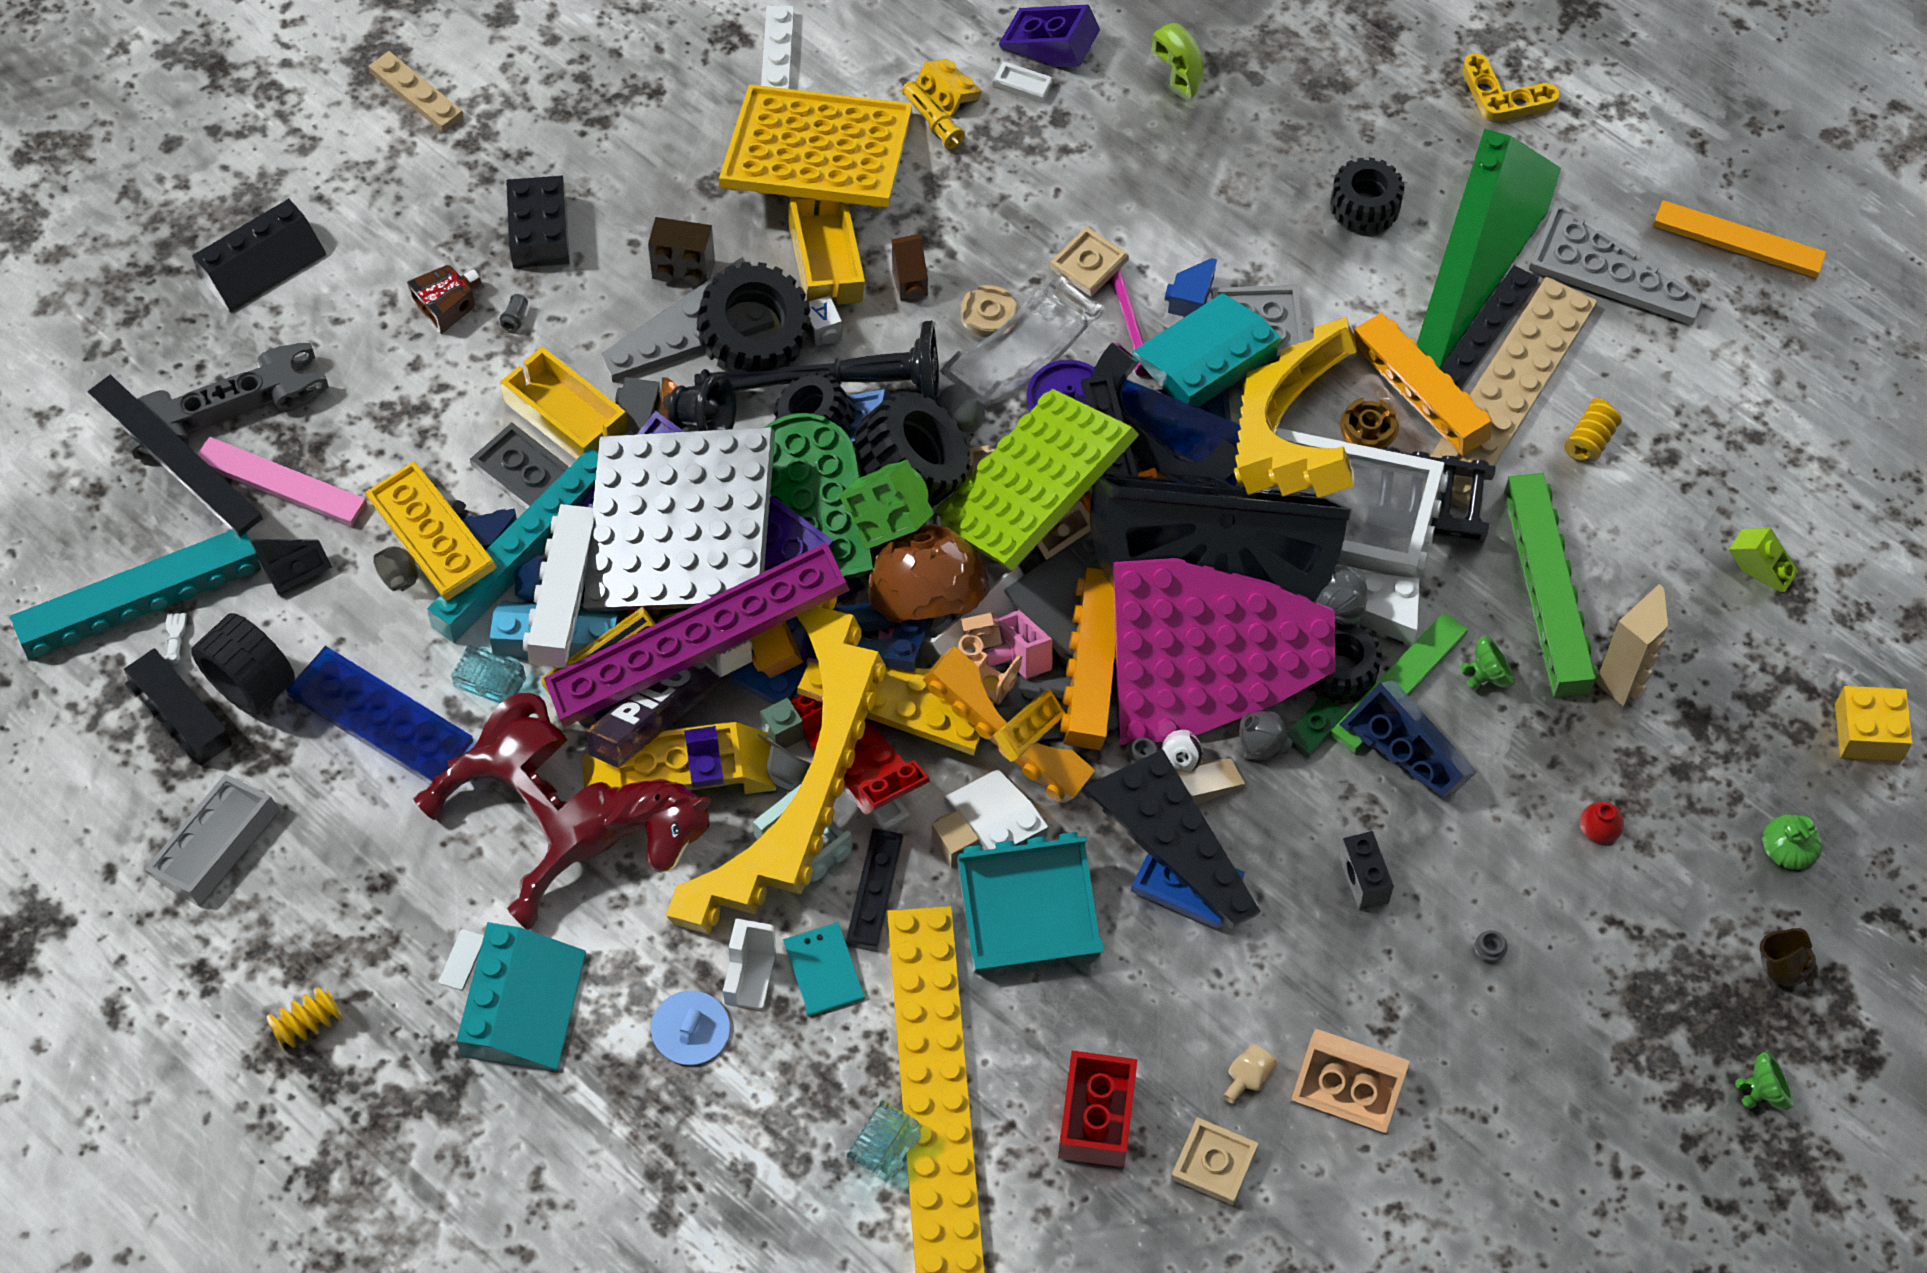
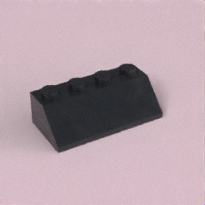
[192,198,326,312]

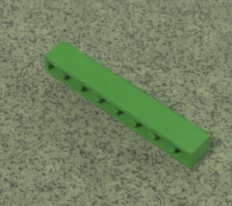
[1504,473,1598,698]

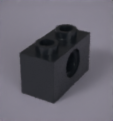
[1338,831,1394,910]

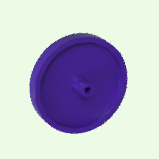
[1027,360,1095,413]

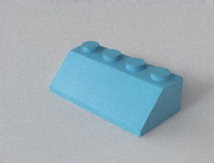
[489,601,623,659]

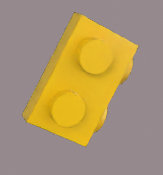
[916,59,982,116]

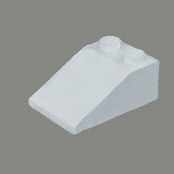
[944,769,1048,850]

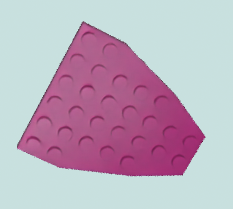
[1113,558,1336,745]

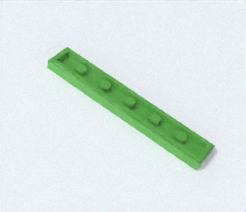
[1330,612,1468,754]

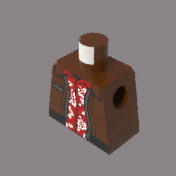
[407,265,482,334]

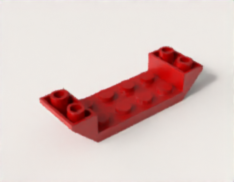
[790,695,930,815]

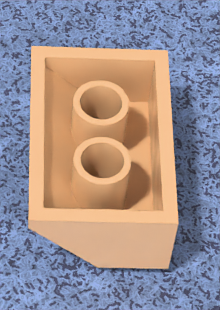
[1291,1028,1410,1133]

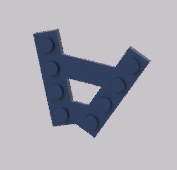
[833,603,935,672]

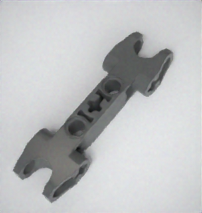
[129,343,329,459]

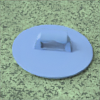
[651,991,730,1065]

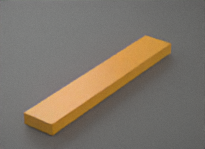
[1653,200,1826,279]

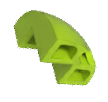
[1151,23,1204,99]

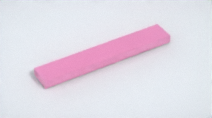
[197,437,367,527]

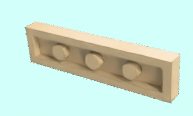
[368,51,464,133]

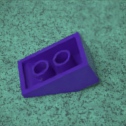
[999,4,1100,67]

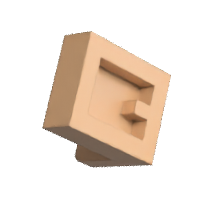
[961,613,1003,649]

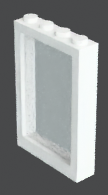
[1267,428,1448,578]

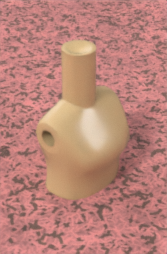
[1223,1044,1278,1104]

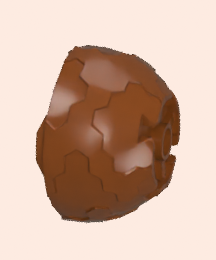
[868,525,989,623]

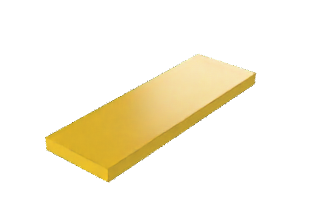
[365,460,497,602]

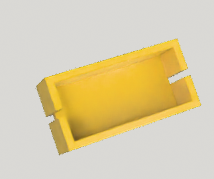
[787,197,865,305]
[500,346,628,460]

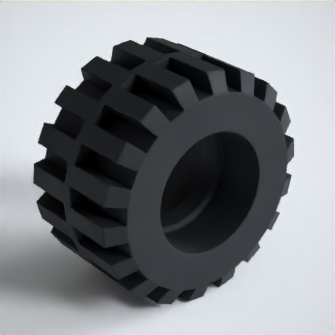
[1330,157,1405,234]
[774,372,856,433]
[1308,621,1382,704]

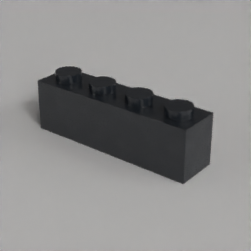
[124,648,232,766]

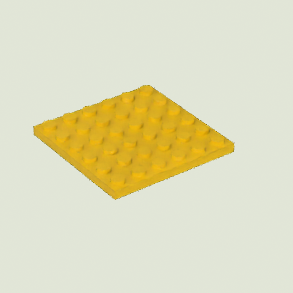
[719,84,913,208]

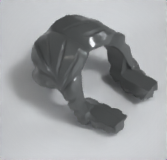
[1315,566,1368,626]

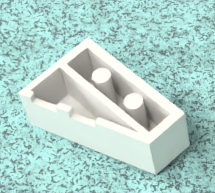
[1353,572,1419,648]

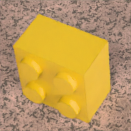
[1835,686,1913,761]

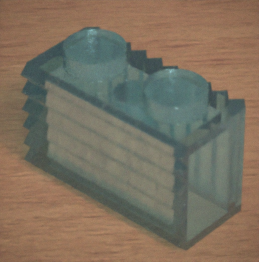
[451,645,526,704]
[846,1100,923,1183]

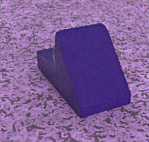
[684,726,724,789]

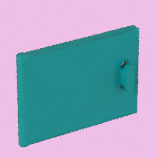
[783,922,865,1017]

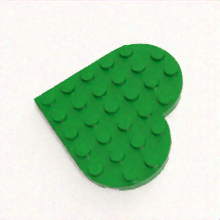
[764,413,874,580]

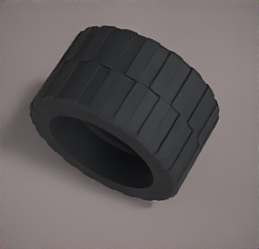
[191,613,295,716]

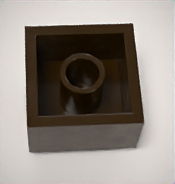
[648,217,715,286]

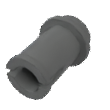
[499,294,528,332]

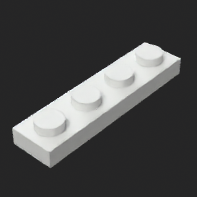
[761,5,794,89]

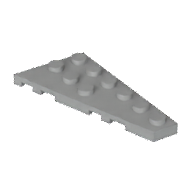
[1529,201,1703,325]
[601,256,775,382]

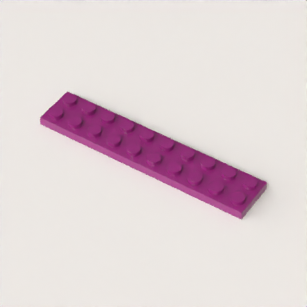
[544,542,850,728]

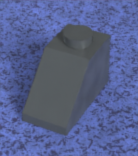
[615,377,662,435]

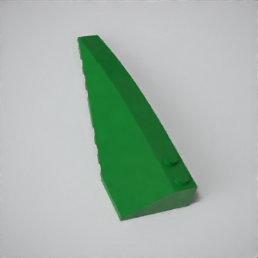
[1417,129,1561,369]

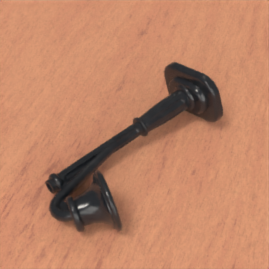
[663,320,940,431]

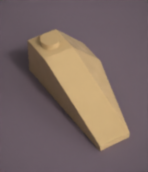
[1176,758,1245,805]

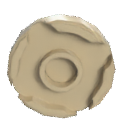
[960,285,1017,337]

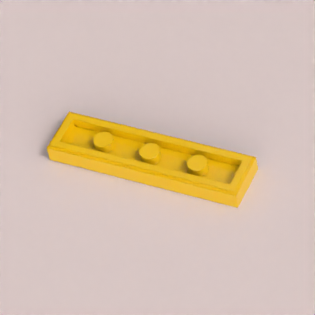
[993,689,1065,762]

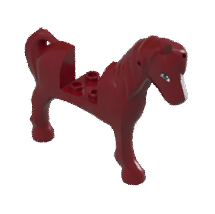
[413,693,711,931]

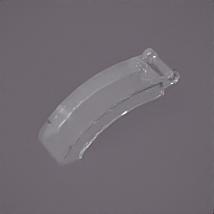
[940,275,1104,406]

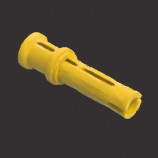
[901,81,965,150]

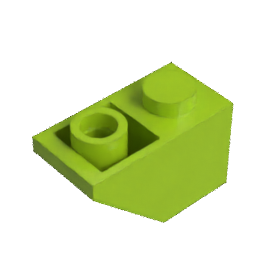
[1728,528,1799,592]

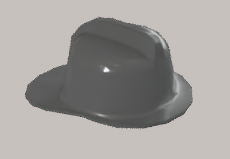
[758,734,811,791]

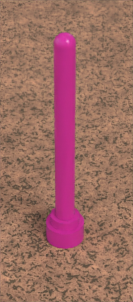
[1111,268,1150,377]

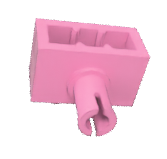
[982,610,1052,679]

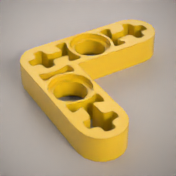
[1462,53,1560,122]

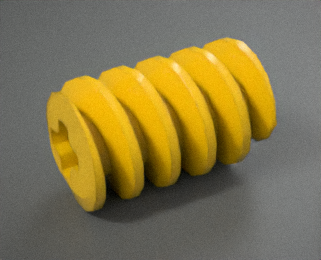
[1564,398,1622,461]
[267,987,343,1050]

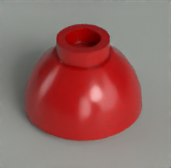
[1579,801,1624,844]

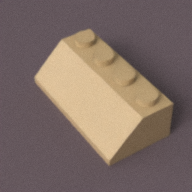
[1595,584,1668,707]

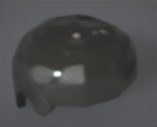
[373,546,418,591]

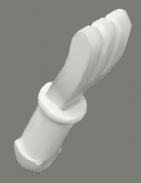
[165,613,187,667]

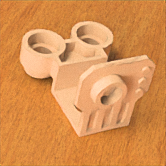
[958,634,1023,705]

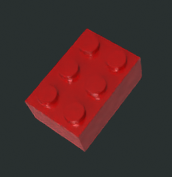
[1058,1050,1138,1167]

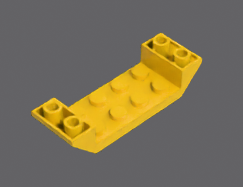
[581,722,776,794]

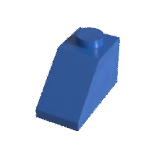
[1164,258,1217,317]

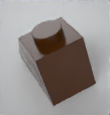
[892,234,928,301]

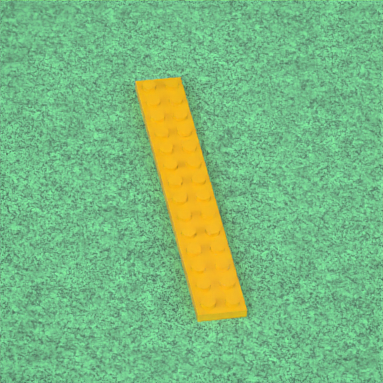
[887,906,984,1273]

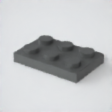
[470,422,569,509]

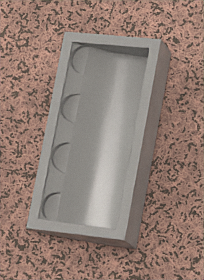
[144,774,280,907]

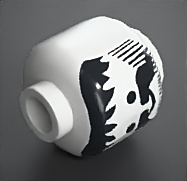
[1162,729,1203,772]

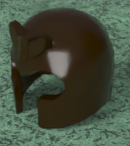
[1760,928,1818,986]

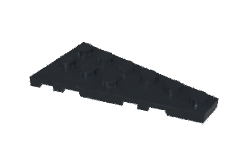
[1081,749,1261,929]

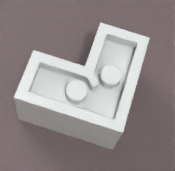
[723,919,777,1011]

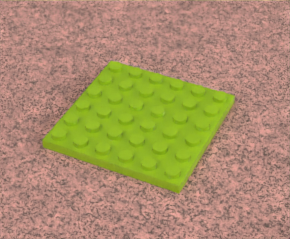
[931,389,1139,571]

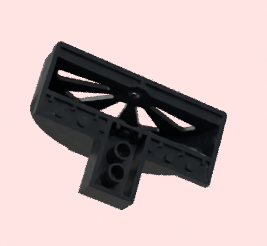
[1090,471,1351,602]

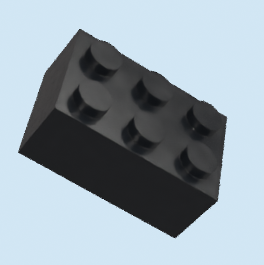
[506,175,570,268]

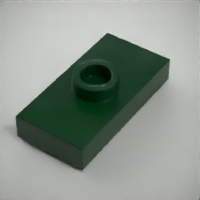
[1287,695,1347,759]

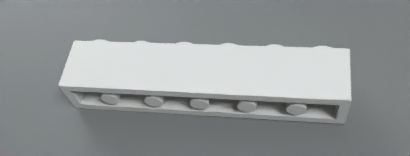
[523,504,595,668]

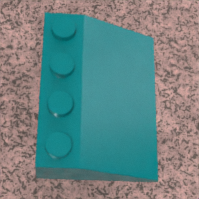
[1132,293,1281,415]
[456,922,586,1072]

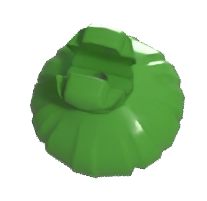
[1460,636,1515,691]
[1762,814,1823,870]
[1735,1051,1794,1110]

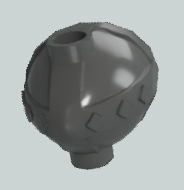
[1239,711,1293,760]

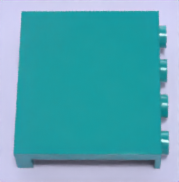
[957,832,1104,972]

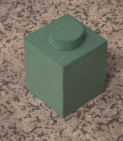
[760,698,804,749]

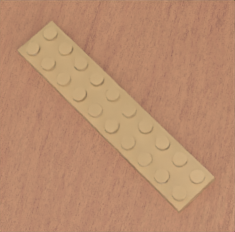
[1422,276,1598,512]

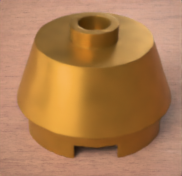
[1340,398,1399,449]

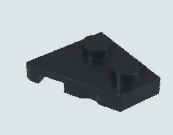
[250,539,332,595]

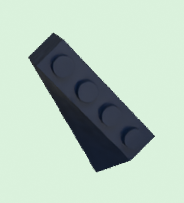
[1339,680,1477,797]

